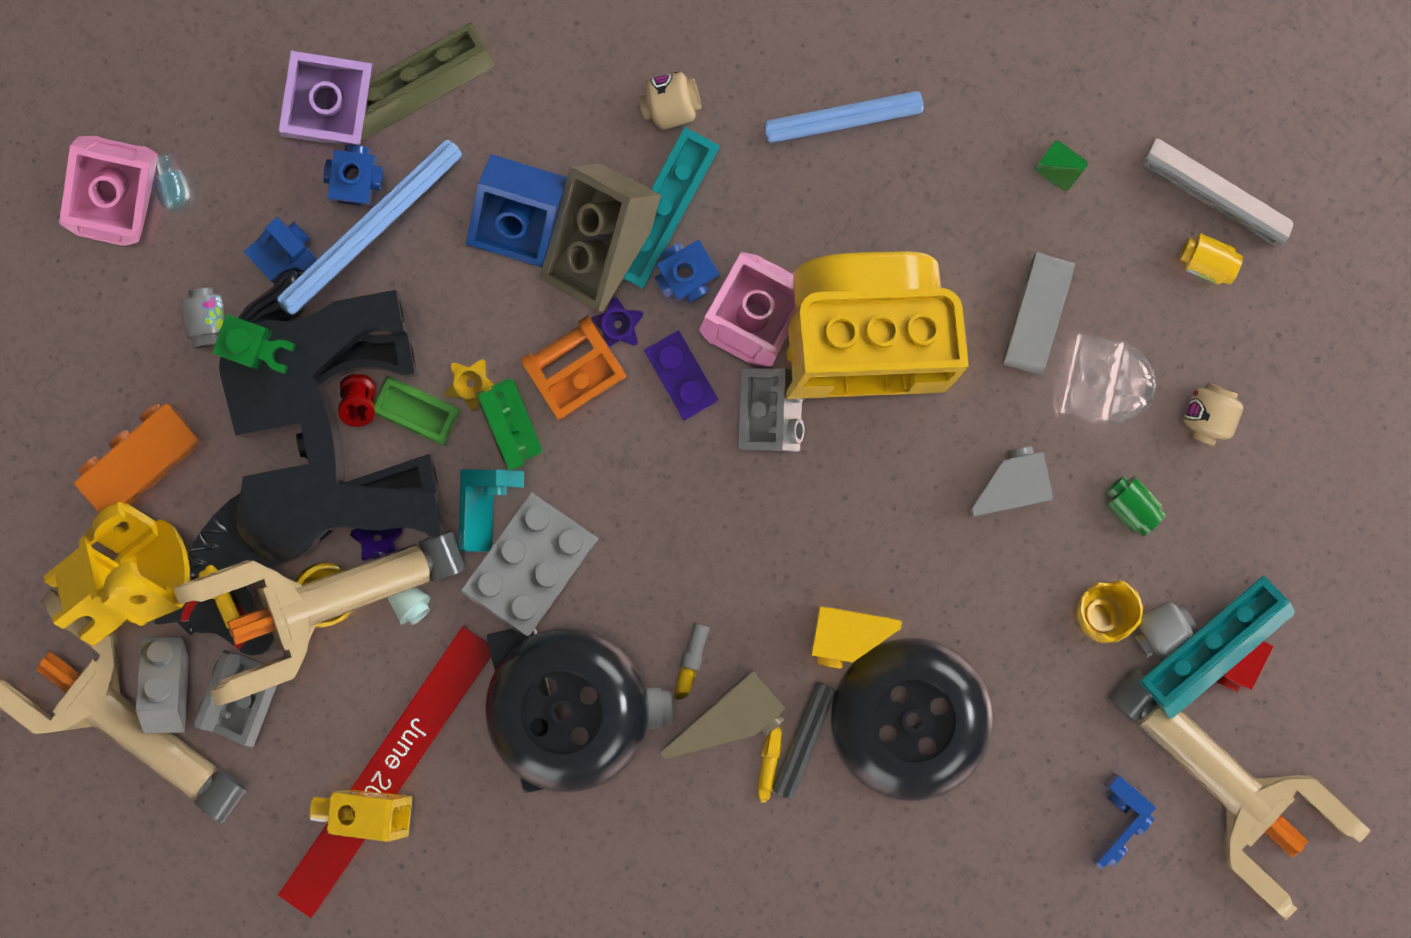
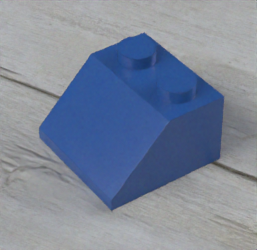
[466,154,567,268]

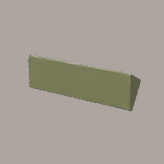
[361,23,495,141]

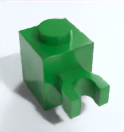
[212,314,296,374]

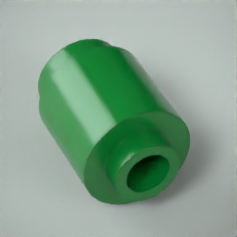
[1106,476,1166,536]

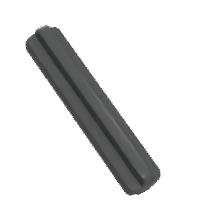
[773,682,835,799]

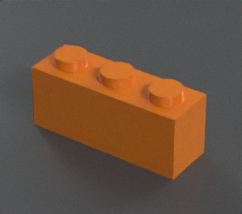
[73,403,204,512]

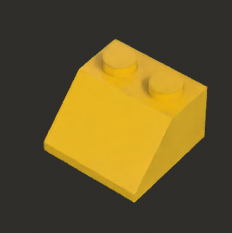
[809,606,902,669]

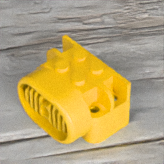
[786,251,969,399]

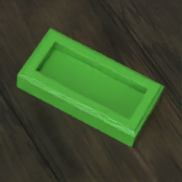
[373,375,461,446]

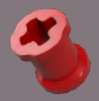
[338,374,375,427]

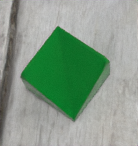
[1034,140,1088,191]

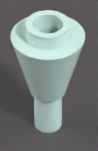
[387,587,431,625]

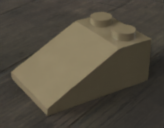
[540,163,661,311]
[660,669,786,760]

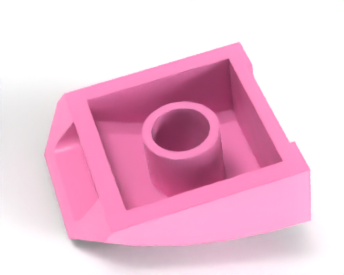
[59,136,158,246]
[699,252,796,369]

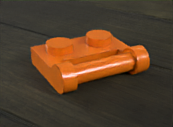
[520,315,628,420]

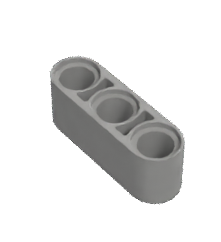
[1002,252,1075,376]

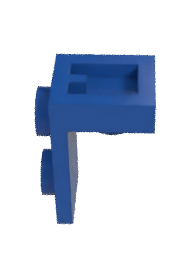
[1092,773,1156,869]

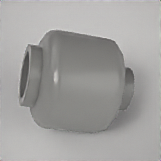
[1135,602,1198,662]

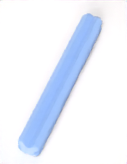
[764,91,924,143]

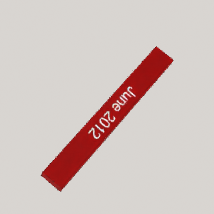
[277,626,491,918]

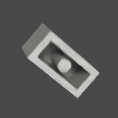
[136,637,189,734]

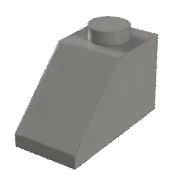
[969,446,1054,517]

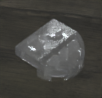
[1061,333,1156,424]

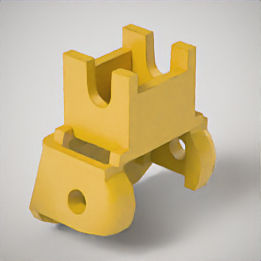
[43,502,190,646]

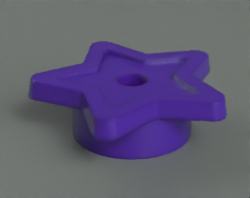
[591,297,643,347]
[350,528,403,561]

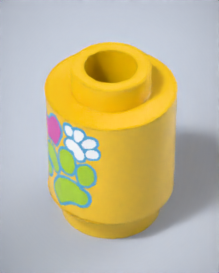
[1179,233,1243,285]

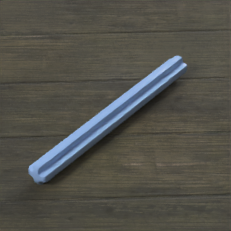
[277,140,462,315]

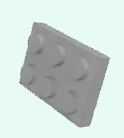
[461,492,598,639]

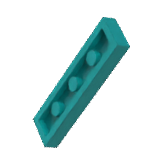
[623,127,720,290]

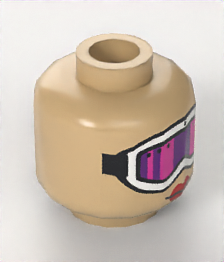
[639,71,702,130]
[1183,382,1243,446]

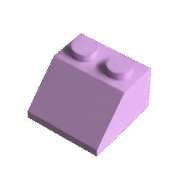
[278,51,373,145]

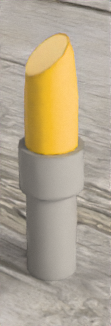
[674,623,710,700]

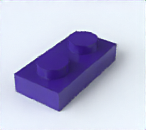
[644,330,719,421]

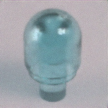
[154,153,190,211]

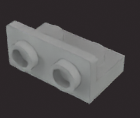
[739,368,805,452]

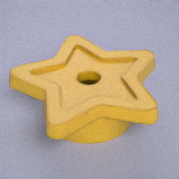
[445,359,494,411]

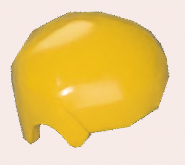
[1076,580,1144,643]

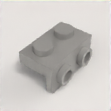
[194,650,277,747]

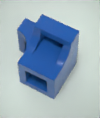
[244,217,318,284]

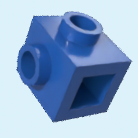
[323,145,384,208]
[654,239,720,304]

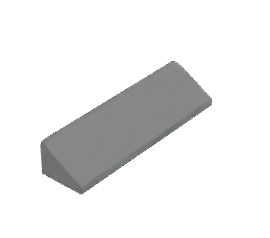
[1141,139,1294,247]

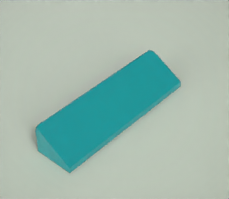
[1139,575,1295,719]

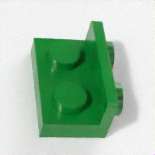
[474,378,542,471]

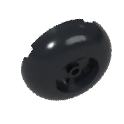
[485,628,649,792]
[831,638,993,801]

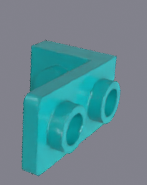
[458,469,524,552]

